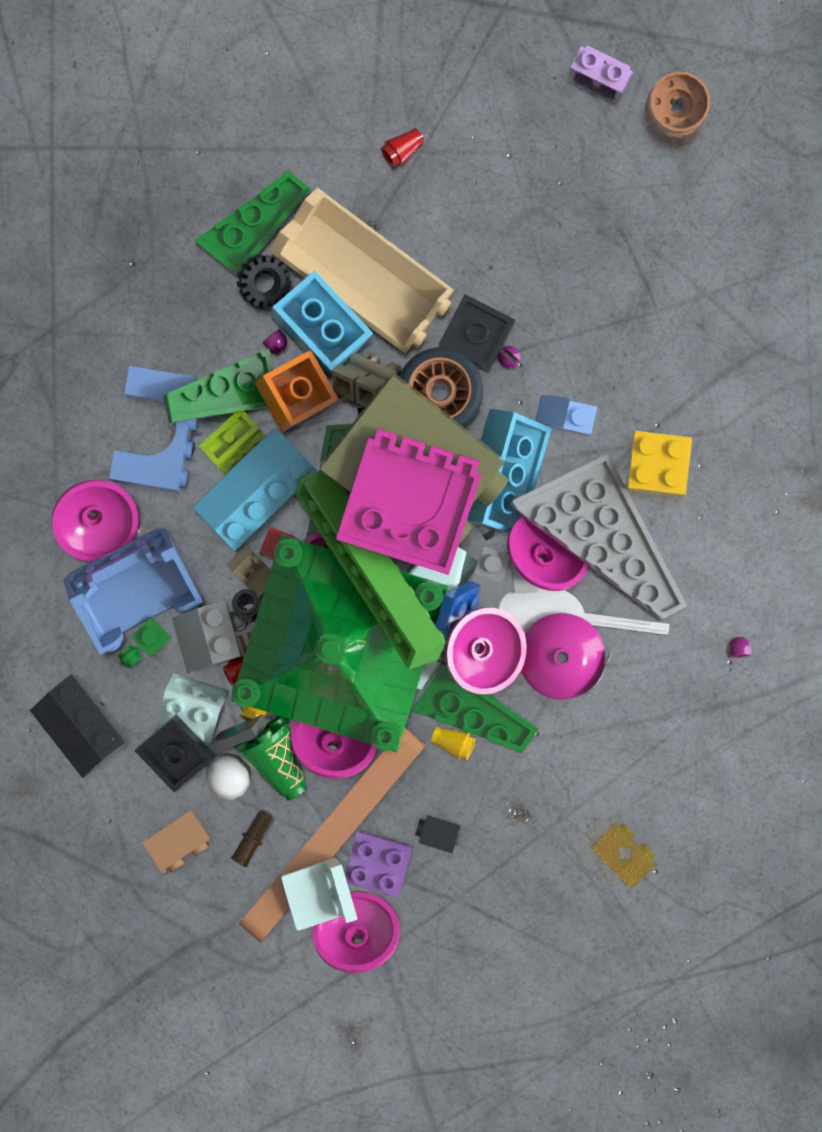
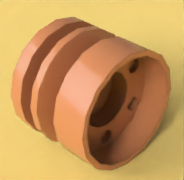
[645,72,710,138]

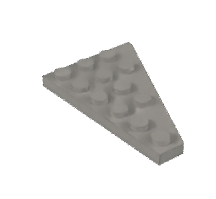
[510,454,688,620]

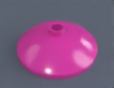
[51,479,138,561]
[507,516,588,591]
[445,607,527,694]
[522,613,605,699]
[291,721,376,779]
[312,892,400,973]

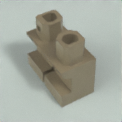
[332,351,401,407]

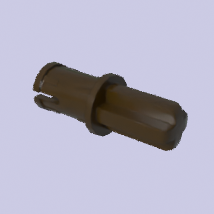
[231,810,273,867]

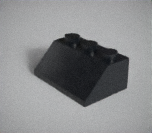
[29,674,128,778]

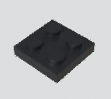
[438,294,515,372]
[135,714,216,792]

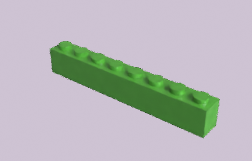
[295,470,446,670]

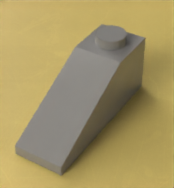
[472,546,510,609]

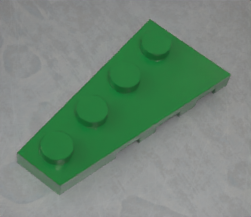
[163,349,273,423]
[411,663,539,753]

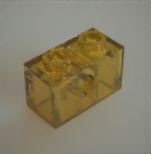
[590,823,657,889]

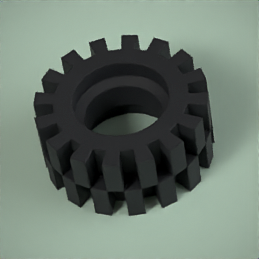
[236,255,292,308]

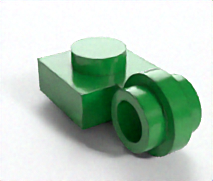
[118,617,172,669]

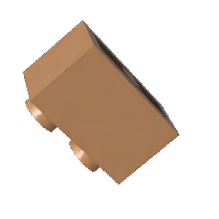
[142,810,211,873]

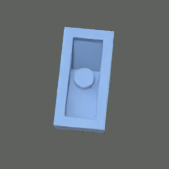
[535,395,597,436]

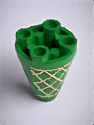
[234,716,306,801]

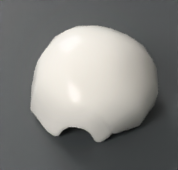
[206,753,250,800]

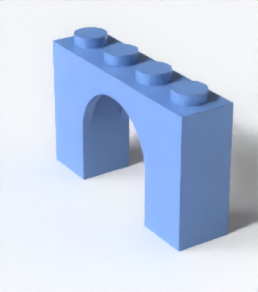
[109,366,198,493]

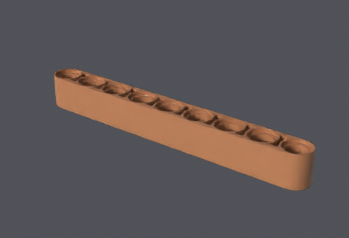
[239,728,426,943]

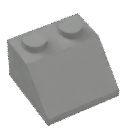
[172,601,242,673]

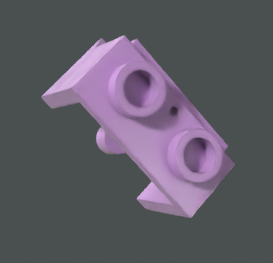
[569,46,634,100]

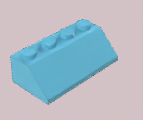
[467,409,552,535]
[192,428,318,551]

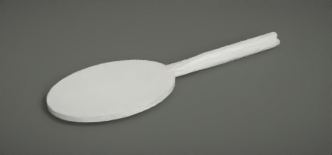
[499,587,669,635]

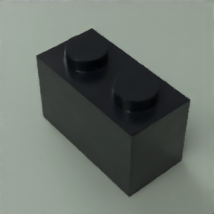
[415,814,461,853]

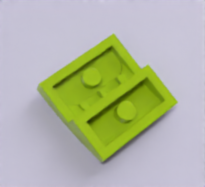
[199,411,266,475]

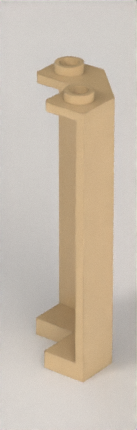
[269,187,454,354]

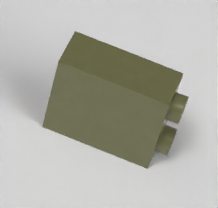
[320,372,509,546]

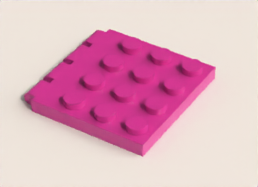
[336,428,482,575]

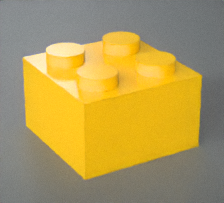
[626,431,692,498]

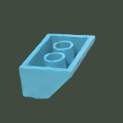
[270,270,373,378]

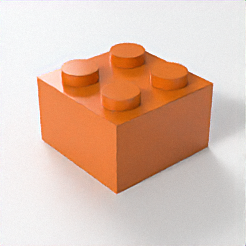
[254,350,339,433]

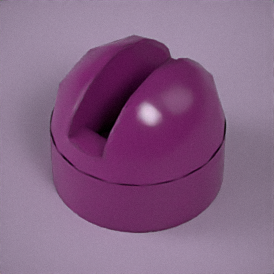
[262,328,287,353]
[498,346,521,369]
[728,636,752,658]

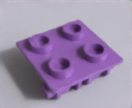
[345,831,413,897]

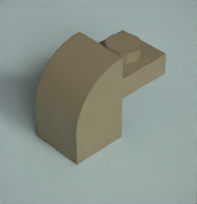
[226,545,271,600]

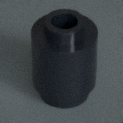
[232,589,261,623]

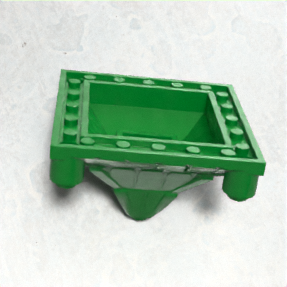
[231,534,449,753]

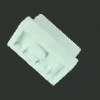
[154,673,228,747]
[281,858,357,930]

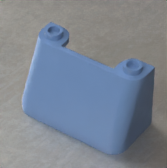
[64,528,203,655]

